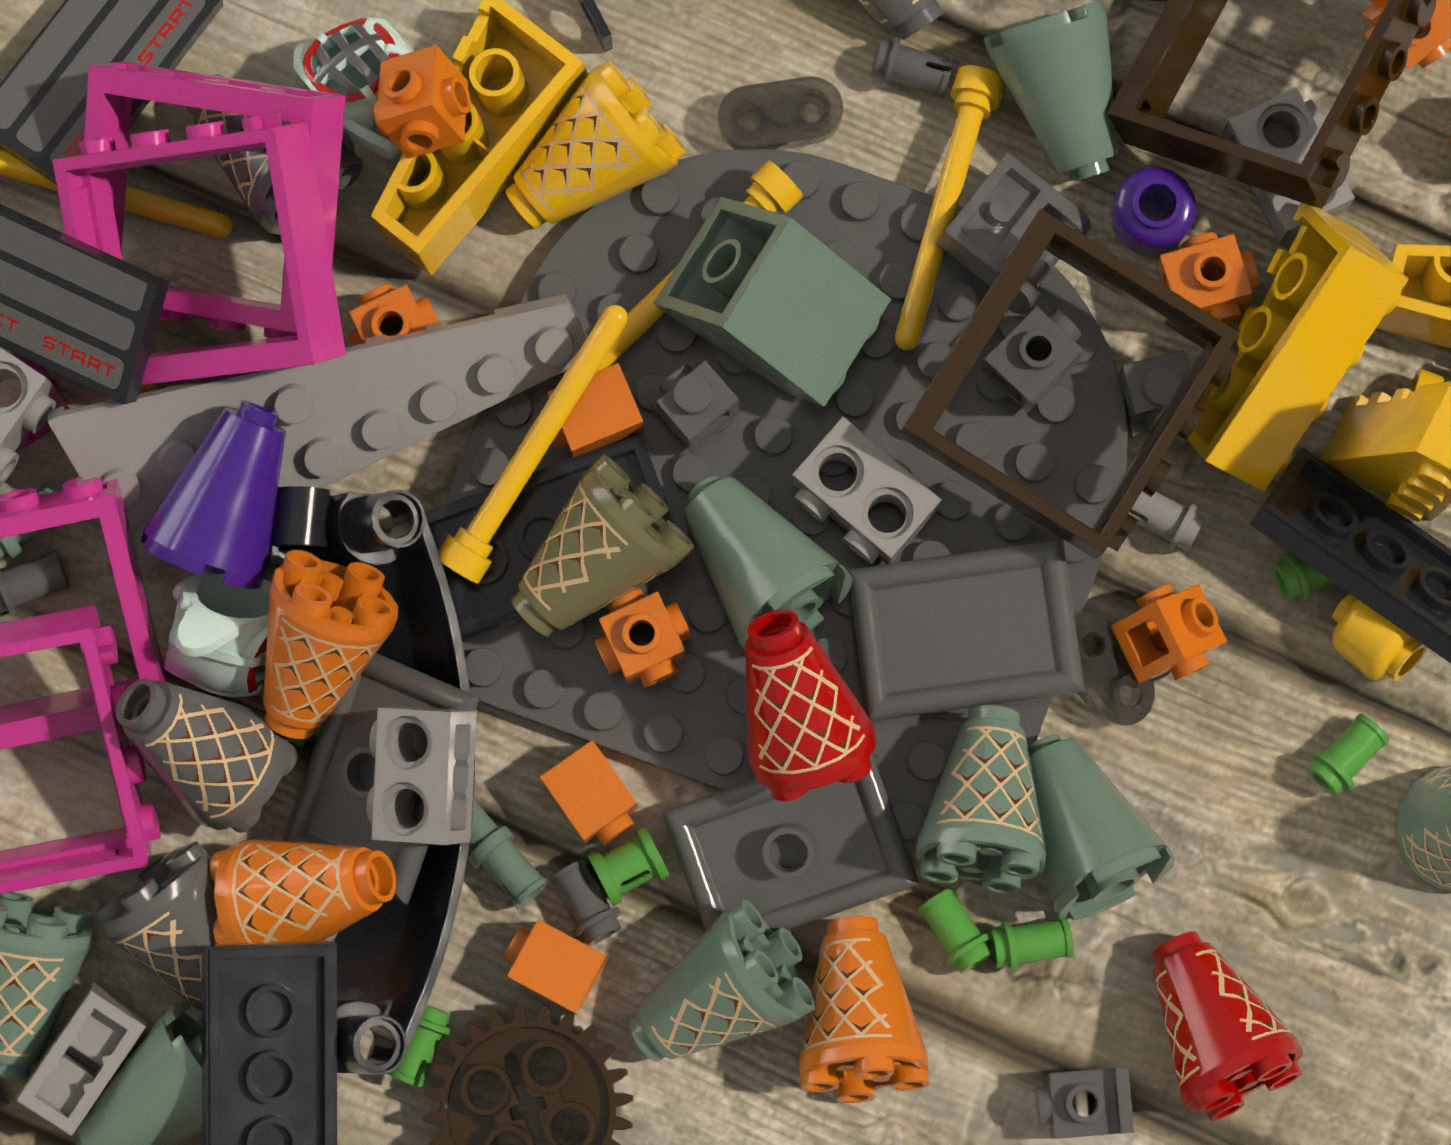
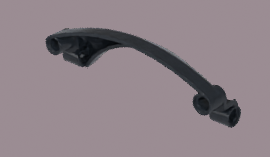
[270,486,475,1075]

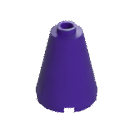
[140,400,286,589]

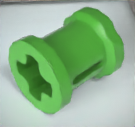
[587,826,670,906]

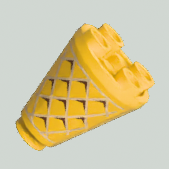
[505,60,687,229]

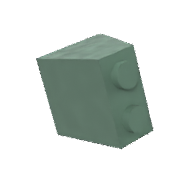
[653,197,891,407]

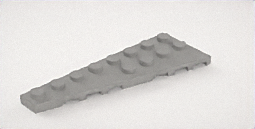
[47,294,588,575]

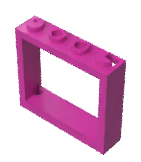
[84,62,345,338]
[52,112,346,385]
[0,476,168,750]
[0,605,161,894]

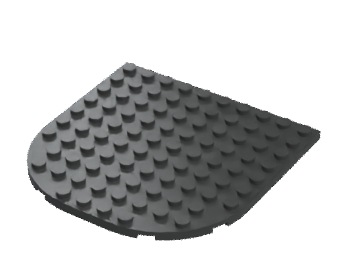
[444,148,1128,886]

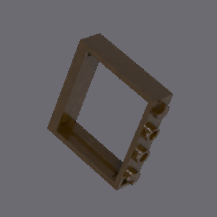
[1107,0,1436,209]
[897,208,1239,559]

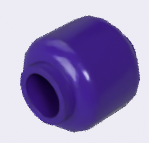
[1110,167,1197,256]

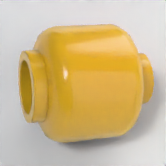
[1332,594,1428,682]

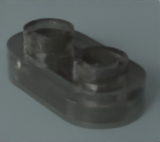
[718,76,843,150]
[1074,612,1155,726]

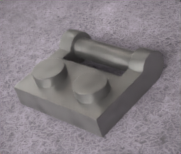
[936,152,1091,314]

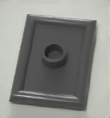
[847,539,1085,722]
[282,653,480,904]
[662,754,920,932]

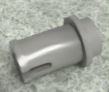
[1129,492,1206,551]

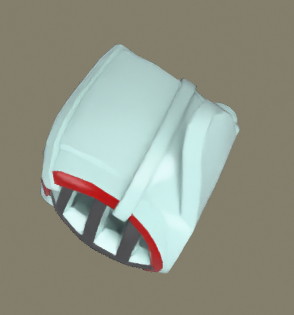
[294,17,414,159]
[164,571,273,698]

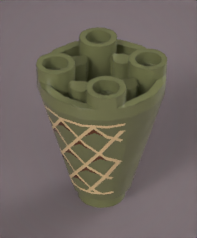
[511,454,694,636]

